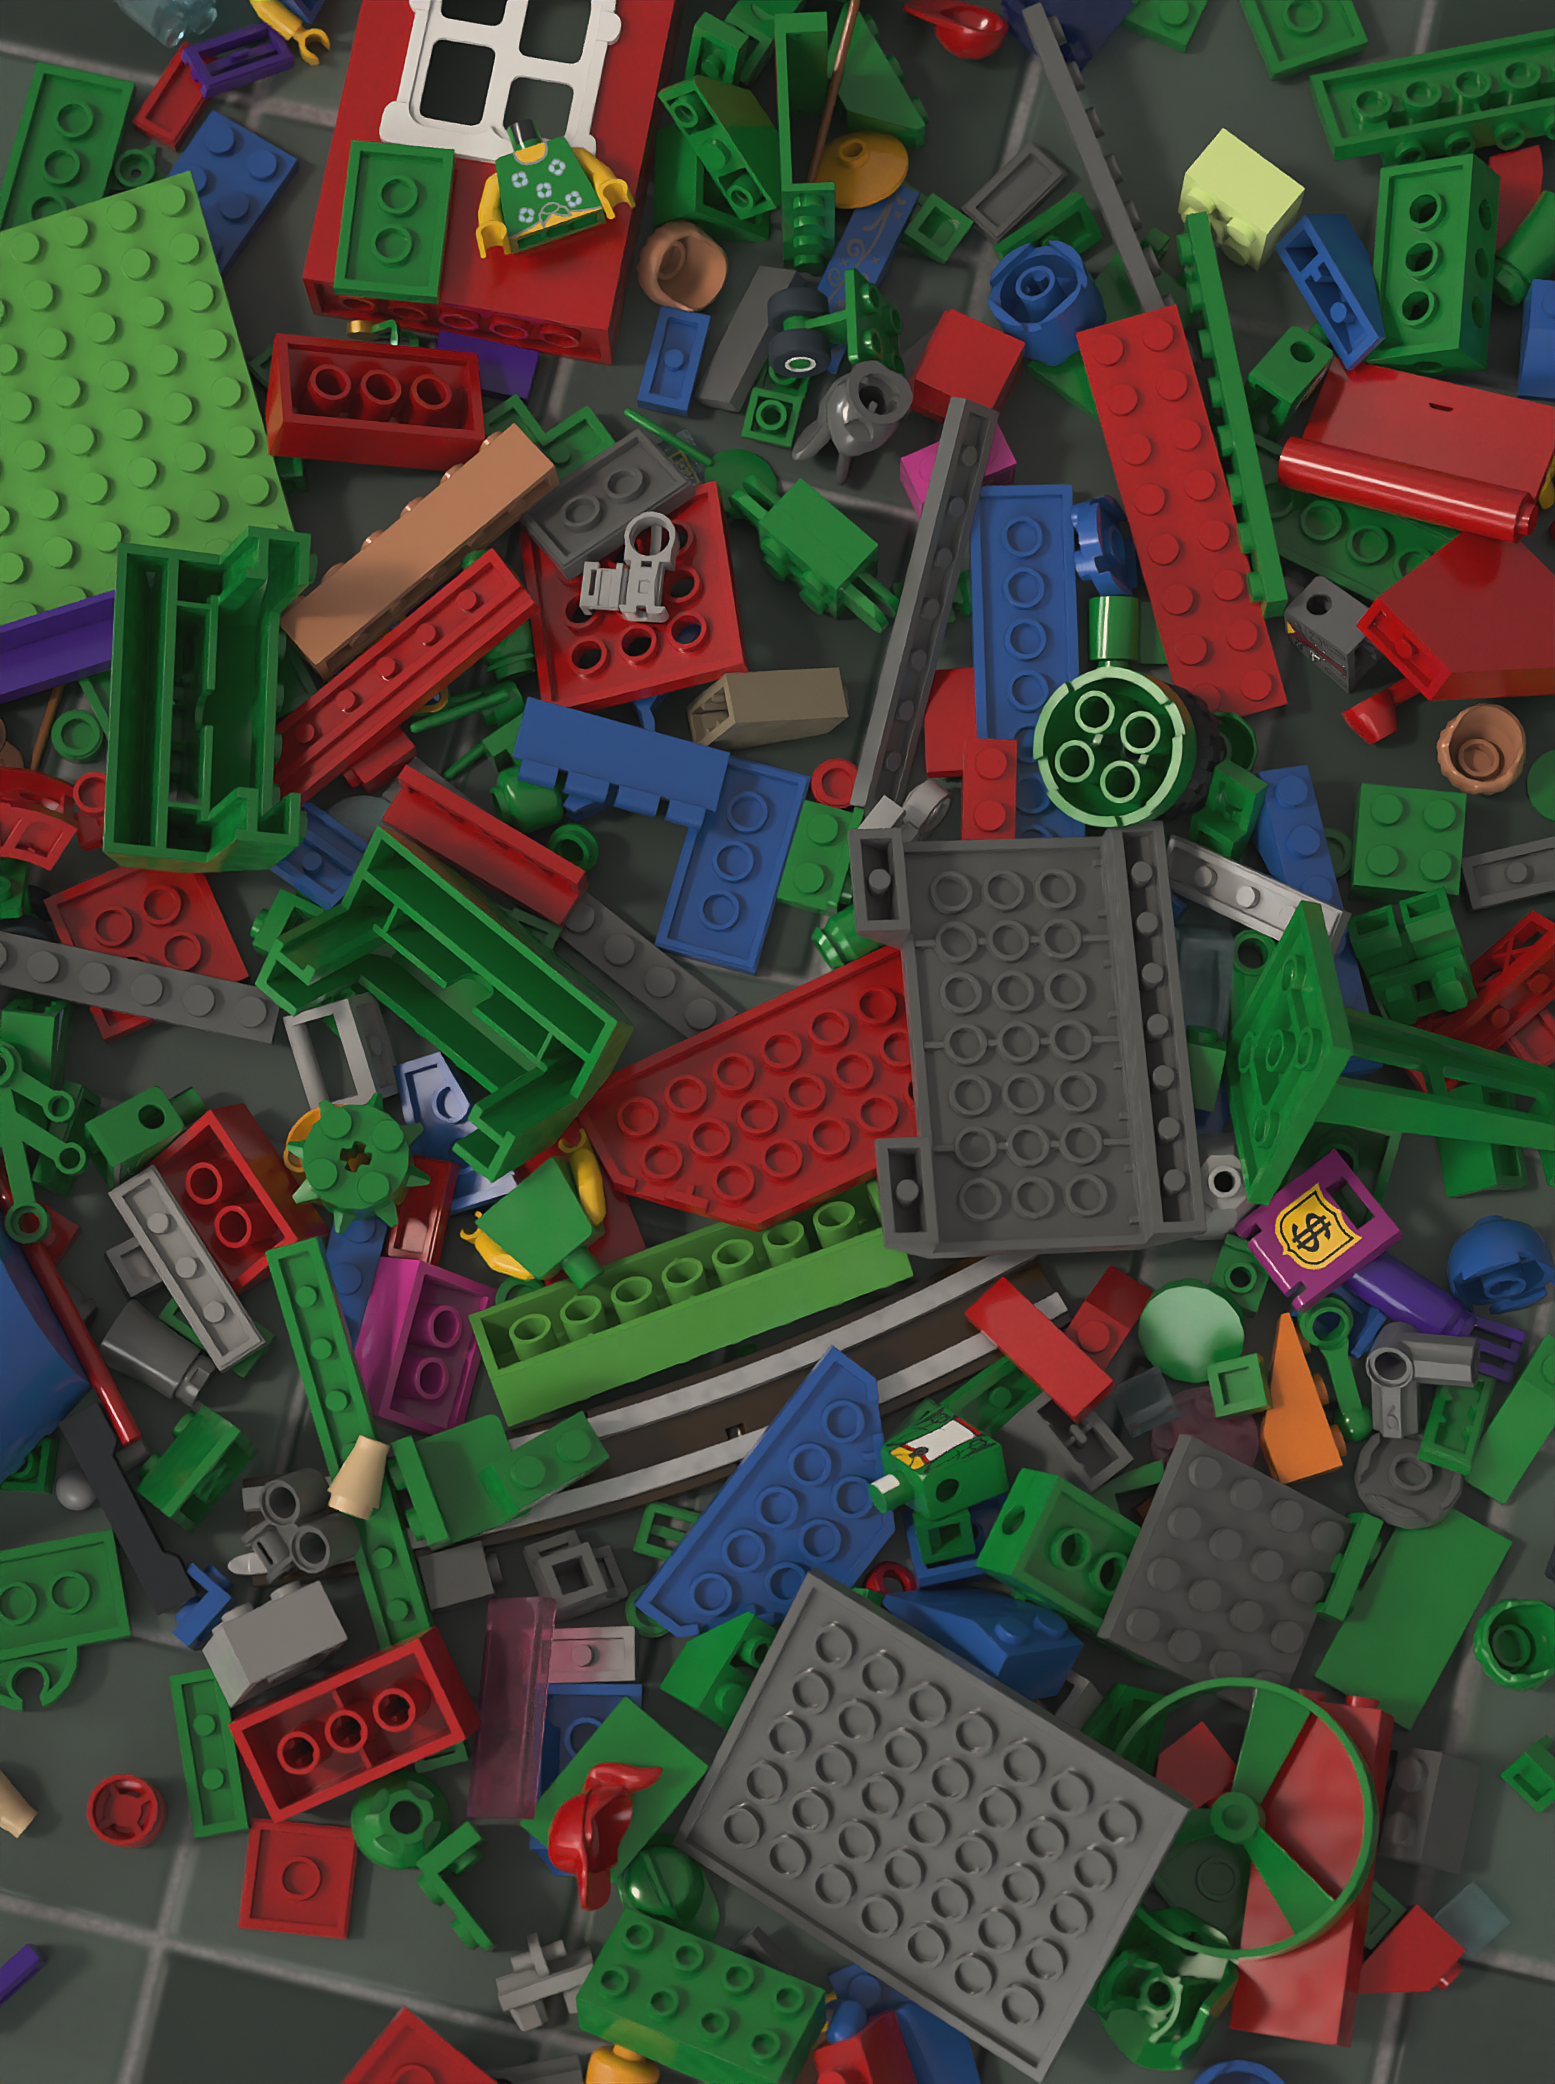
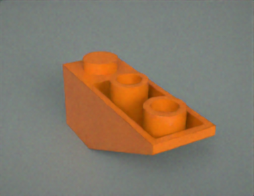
[1259,1312,1347,1487]

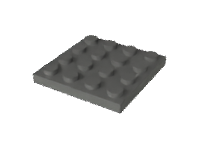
[1097,1434,1353,1713]

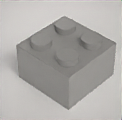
[202,1580,348,1708]

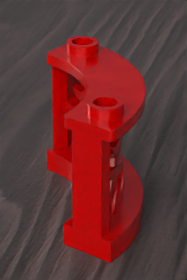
[0,766,78,871]

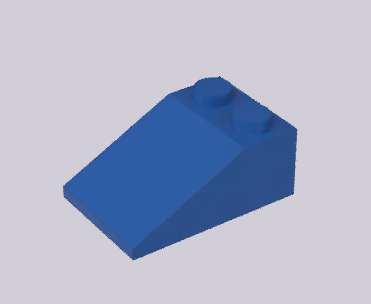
[882,1584,1084,1700]

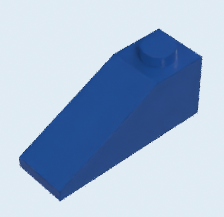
[1274,214,1386,370]

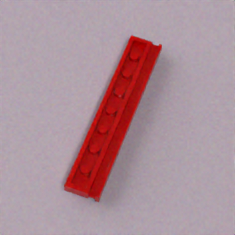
[217,548,541,873]

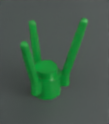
[410,678,525,782]

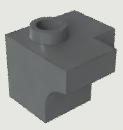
[523,1529,629,1626]

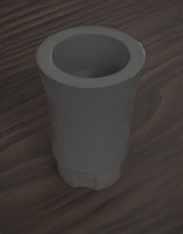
[98,1298,217,1407]

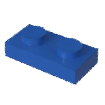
[637,305,711,418]

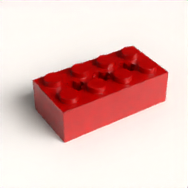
[228,1625,483,1824]

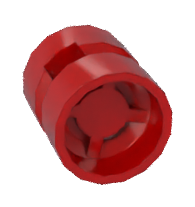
[87,1774,168,1848]

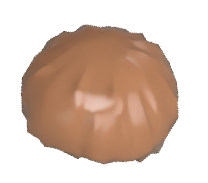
[636,220,729,312]
[1436,703,1527,796]

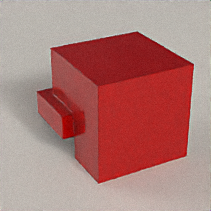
[908,308,1025,425]

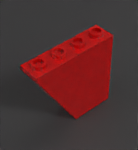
[1356,531,1555,701]

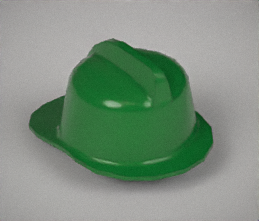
[615,1832,720,1943]

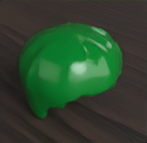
[1473,1597,1555,1692]

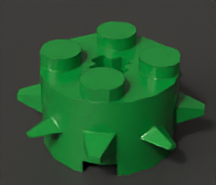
[287,1093,431,1235]

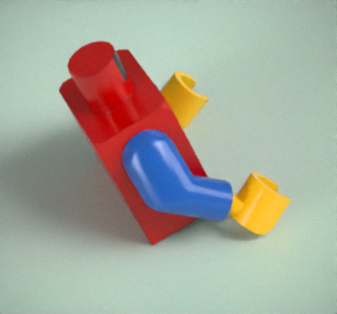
[813,1992,917,2084]

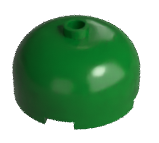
[1033,667,1197,827]

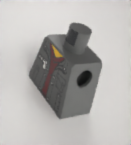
[1284,576,1383,694]

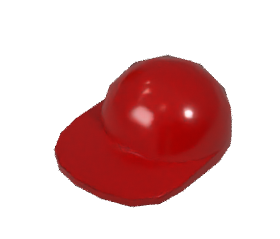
[903,0,1009,60]

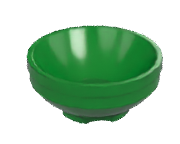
[350,1770,450,1871]

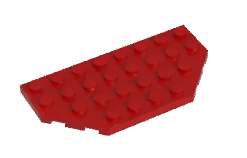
[576,945,917,1232]

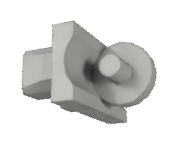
[496,1931,595,2031]

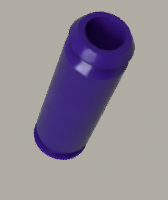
[1341,1250,1478,1337]

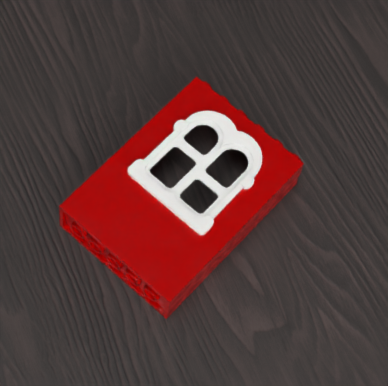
[302,0,686,366]

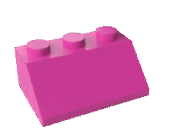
[355,1257,498,1437]

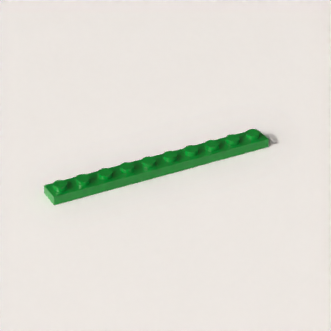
[265,1235,472,1774]

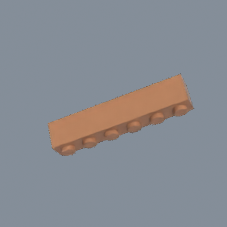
[279,423,560,683]

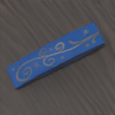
[817,185,921,376]

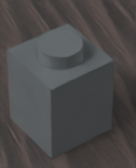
[418,1540,504,1615]

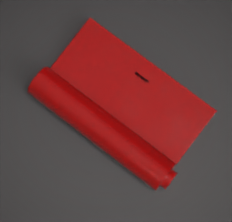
[1277,356,1555,544]

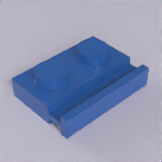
[269,801,368,911]

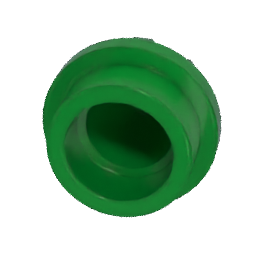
[548,823,600,872]

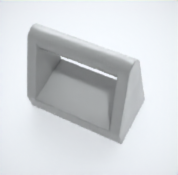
[283,991,399,1110]

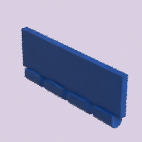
[512,697,730,830]

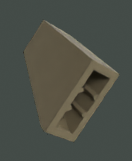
[685,667,849,752]

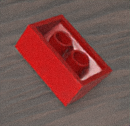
[140,1103,331,1296]

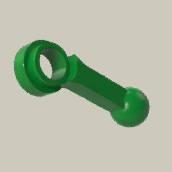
[1297,1292,1374,1443]

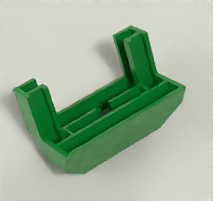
[103,526,317,873]
[255,825,635,1183]

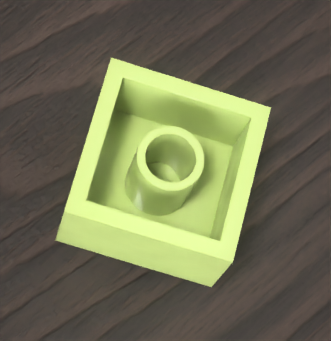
[1178,128,1305,272]

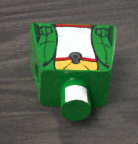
[868,1405,1009,1520]

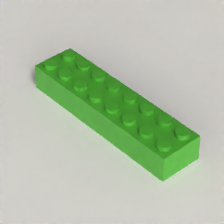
[468,1177,913,1427]

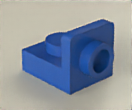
[172,1563,238,1651]

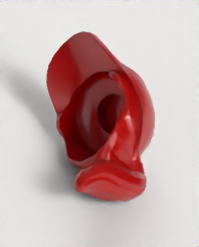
[548,1762,663,1911]

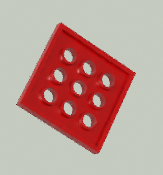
[519,481,749,713]

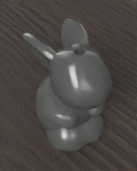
[792,360,913,487]

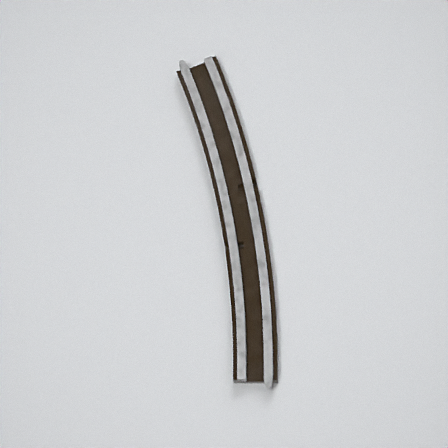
[228,1254,1072,1589]

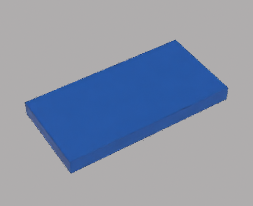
[654,755,811,977]

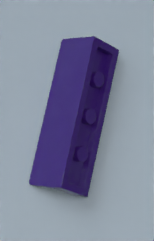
[0,589,115,704]

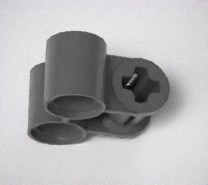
[240,1468,361,1585]

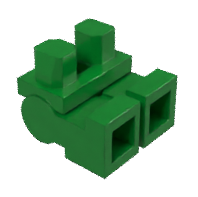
[1347,886,1477,1025]

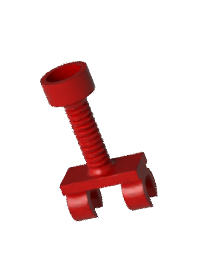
[73,772,106,852]

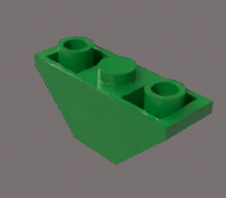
[827,1,929,150]
[657,75,781,221]

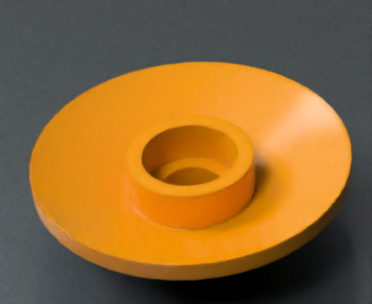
[815,131,909,209]

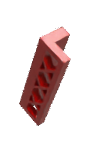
[382,764,589,928]
[1399,910,1555,1093]

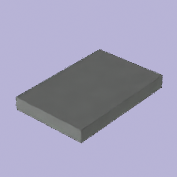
[518,427,696,581]

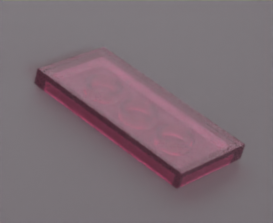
[466,1596,556,1820]

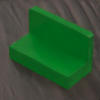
[1436,1083,1529,1198]

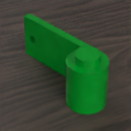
[1088,596,1168,669]

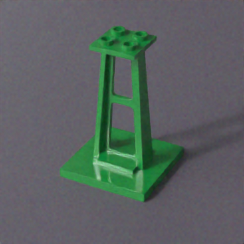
[1222,900,1555,1206]

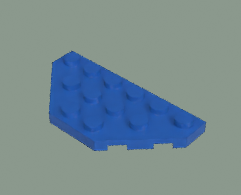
[634,1344,895,1638]

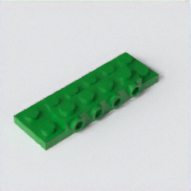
[1310,28,1555,166]

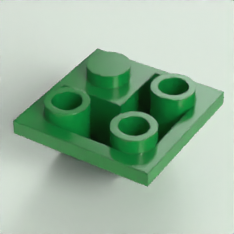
[659,1611,778,1732]

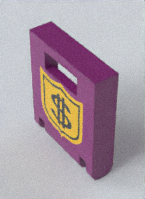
[1234,1149,1404,1314]

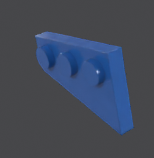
[393,1052,523,1216]

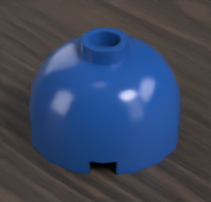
[1447,1215,1555,1314]

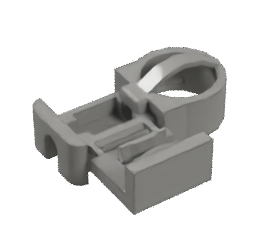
[580,511,680,622]
[858,779,953,842]

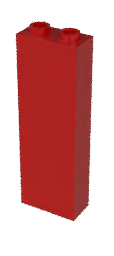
[1229,1689,1395,2048]

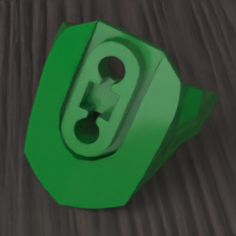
[1087,1907,1239,2071]

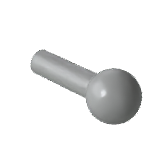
[56,1438,152,1511]

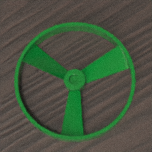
[1114,1677,1379,1960]

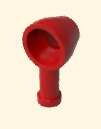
[1341,677,1421,745]

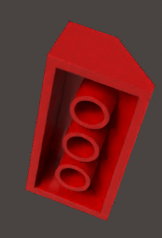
[265,333,485,471]

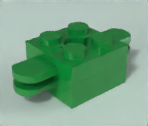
[728,474,900,633]

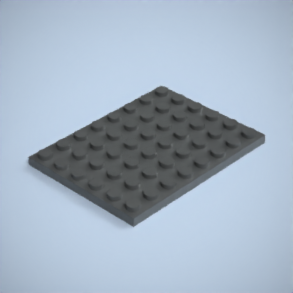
[671,1567,1195,2084]

